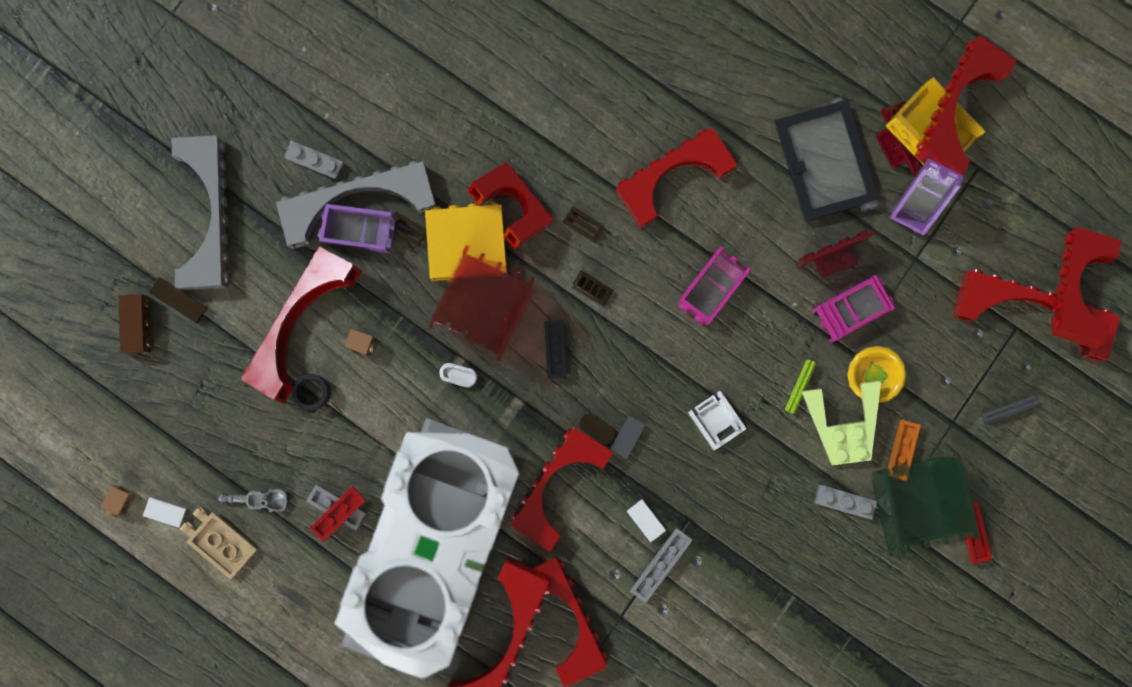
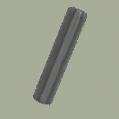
[981,396,1039,423]

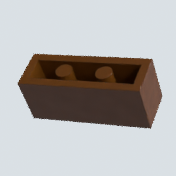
[118,294,153,354]

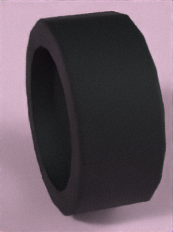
[292,374,331,411]

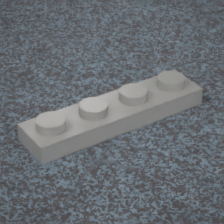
[630,528,692,603]

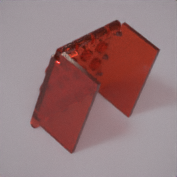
[428,245,535,361]

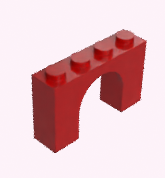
[468,162,554,250]

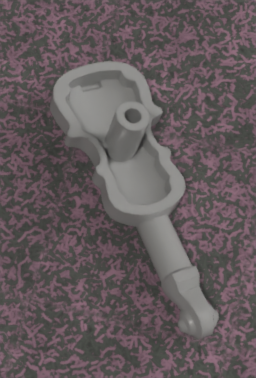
[218,488,288,512]

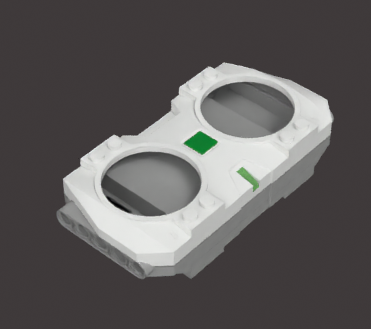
[335,418,520,678]

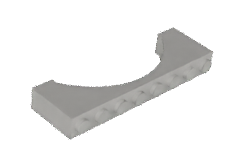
[172,135,229,290]
[276,161,437,249]

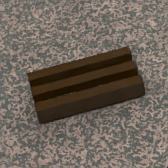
[563,206,605,243]
[394,212,427,247]

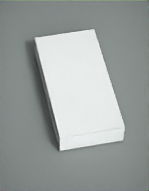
[143,497,188,528]
[627,499,666,542]

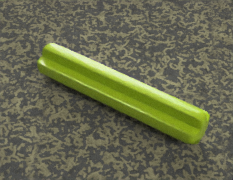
[785,360,816,414]

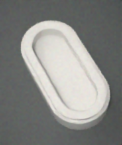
[439,363,477,388]

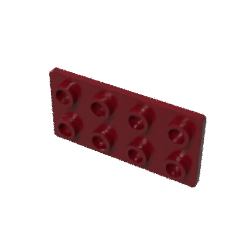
[875,102,923,177]
[796,230,876,279]

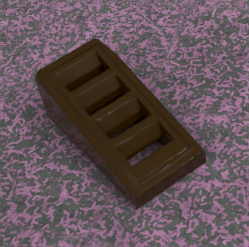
[572,270,614,307]

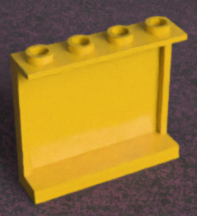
[885,77,986,165]
[425,202,507,281]

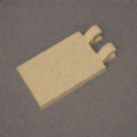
[180,507,258,580]

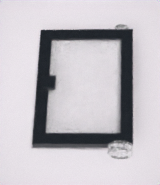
[774,98,880,222]

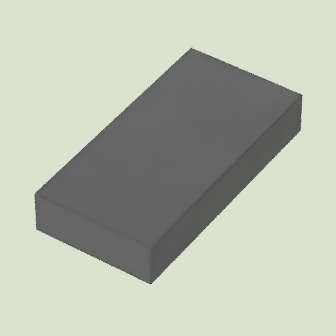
[610,416,645,459]

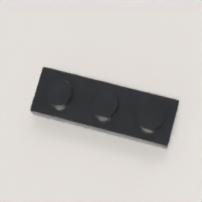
[544,320,567,379]

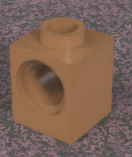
[344,329,377,356]
[101,485,136,517]

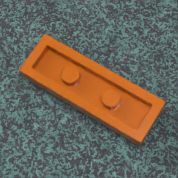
[886,420,921,481]

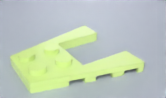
[801,380,881,465]

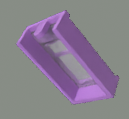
[890,158,964,235]
[318,204,397,253]

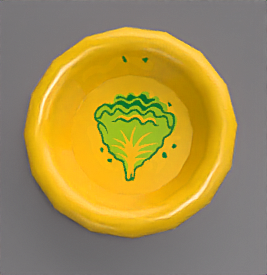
[847,346,907,403]

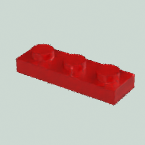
[310,486,366,542]
[956,501,992,564]

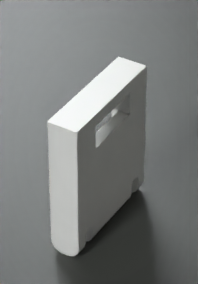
[688,391,746,451]

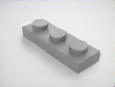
[284,141,344,181]
[306,484,367,530]
[814,485,877,520]

